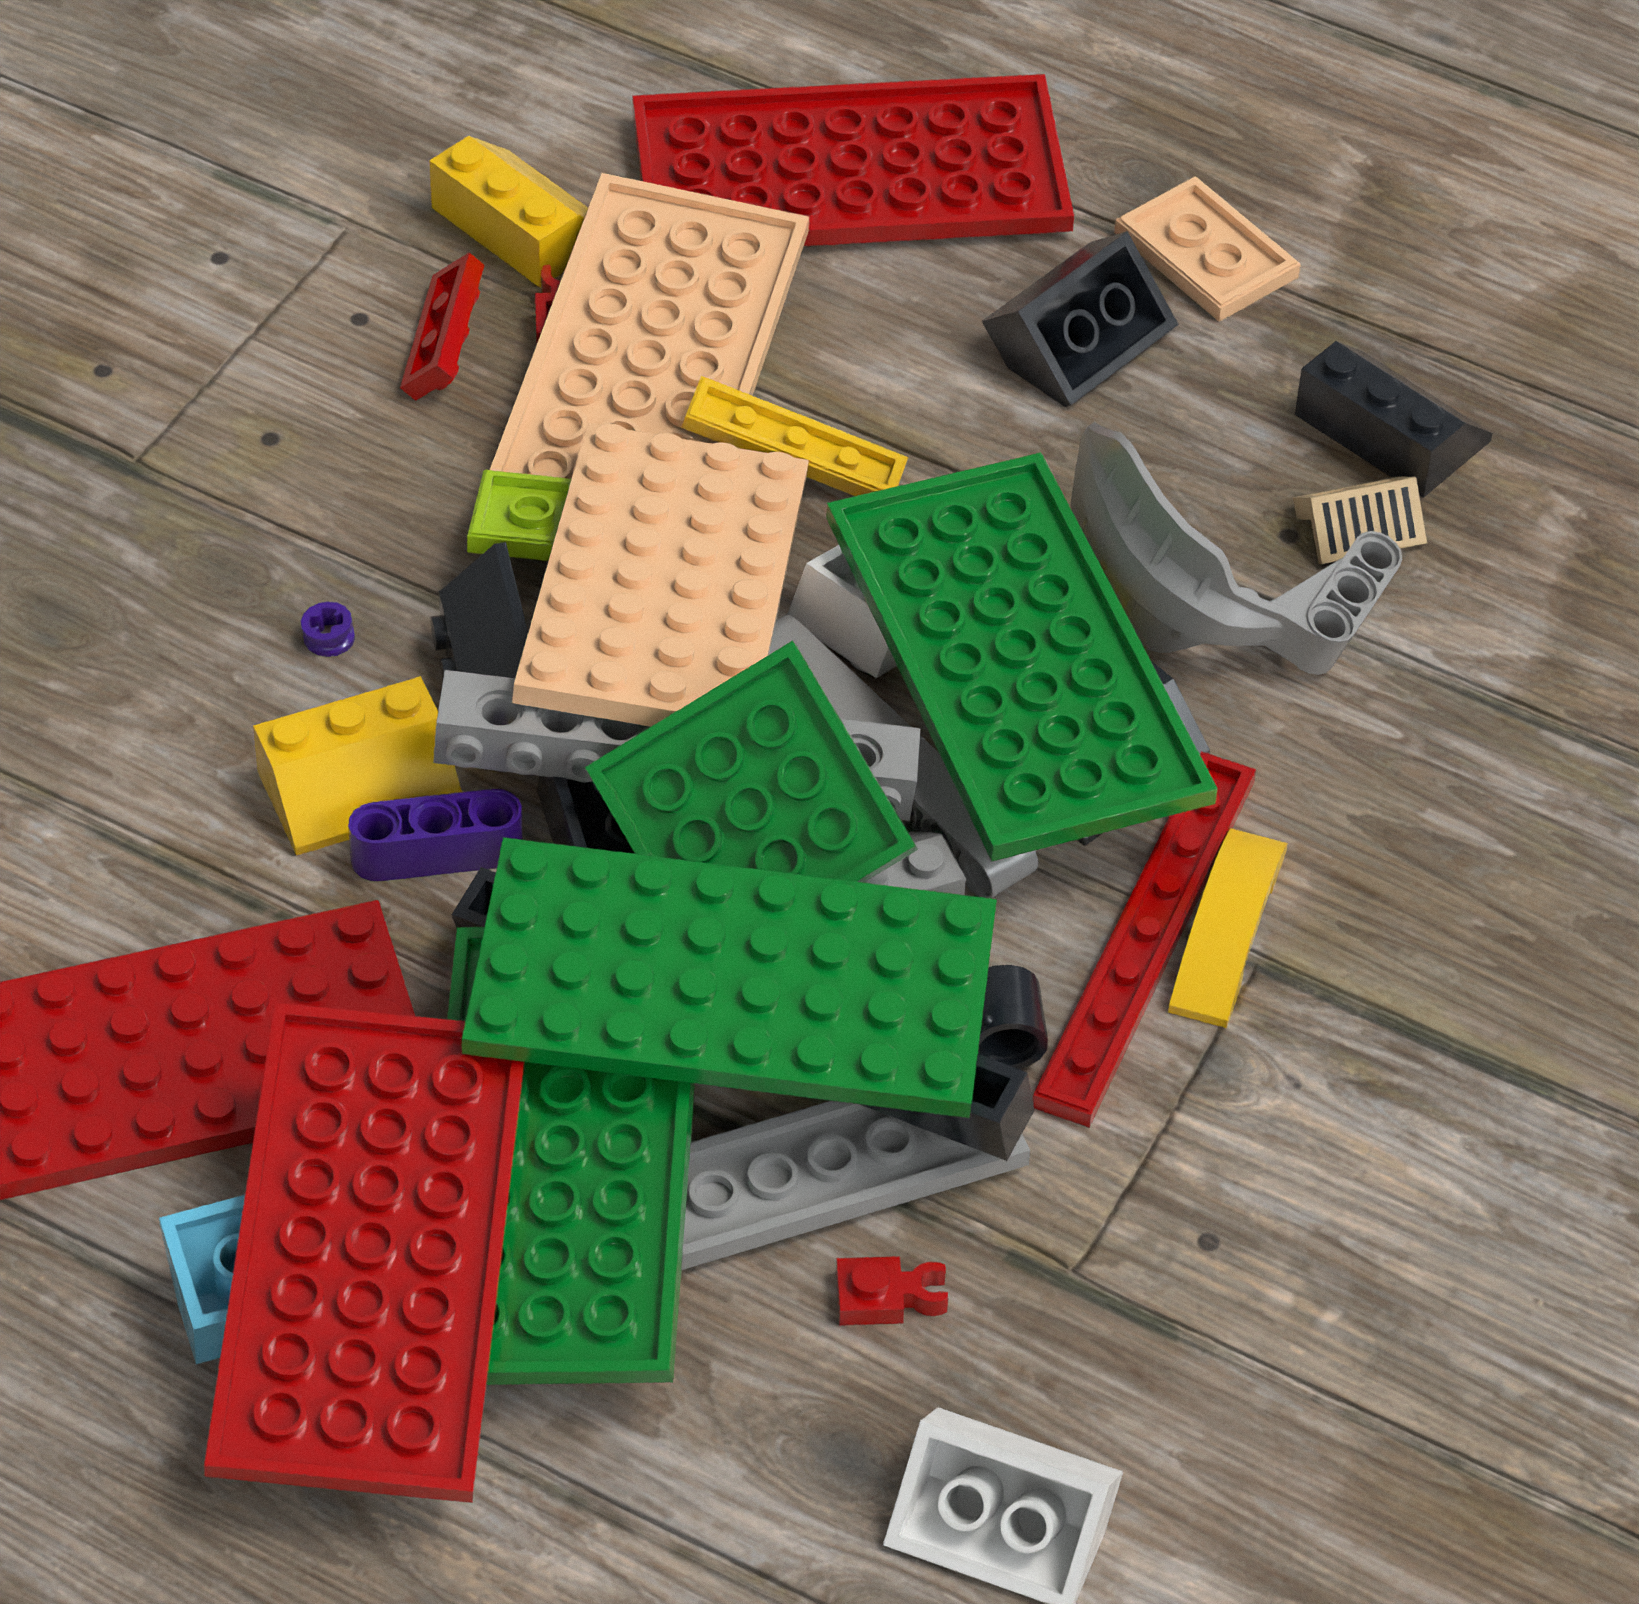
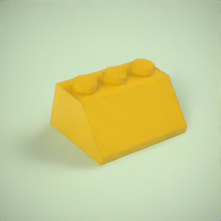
[429,136,588,288]
[253,676,462,856]

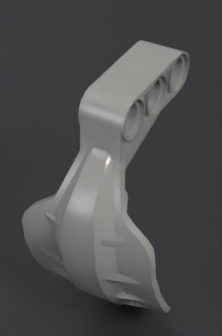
[1070,422,1402,675]

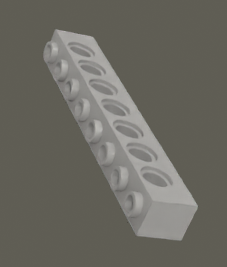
[433,670,920,821]

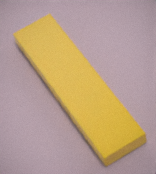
[681,376,908,496]

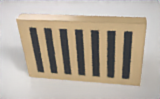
[1293,477,1427,564]

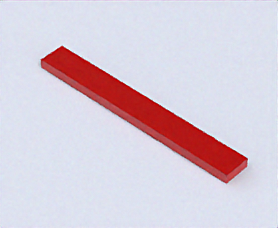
[1033,751,1256,1128]

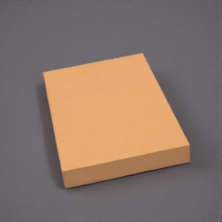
[1114,176,1301,322]

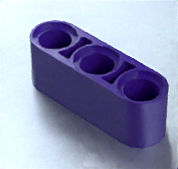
[348,789,523,881]

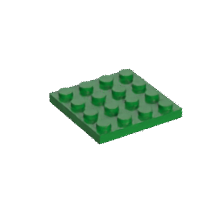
[585,640,919,882]

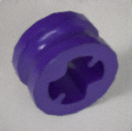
[300,602,355,657]

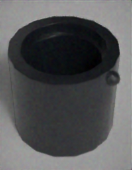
[978,965,1048,1069]

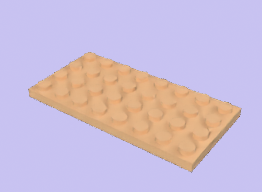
[490,173,809,479]
[512,423,809,727]

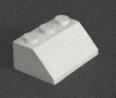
[883,1407,1123,1604]

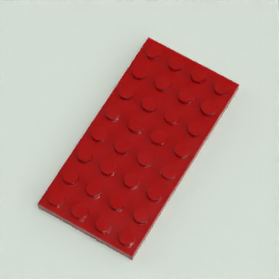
[632,74,1074,246]
[0,900,415,1200]
[204,1002,525,1503]

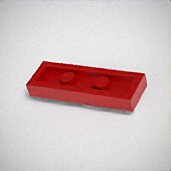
[400,252,485,401]

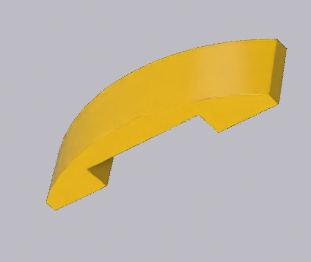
[1168,828,1288,1028]

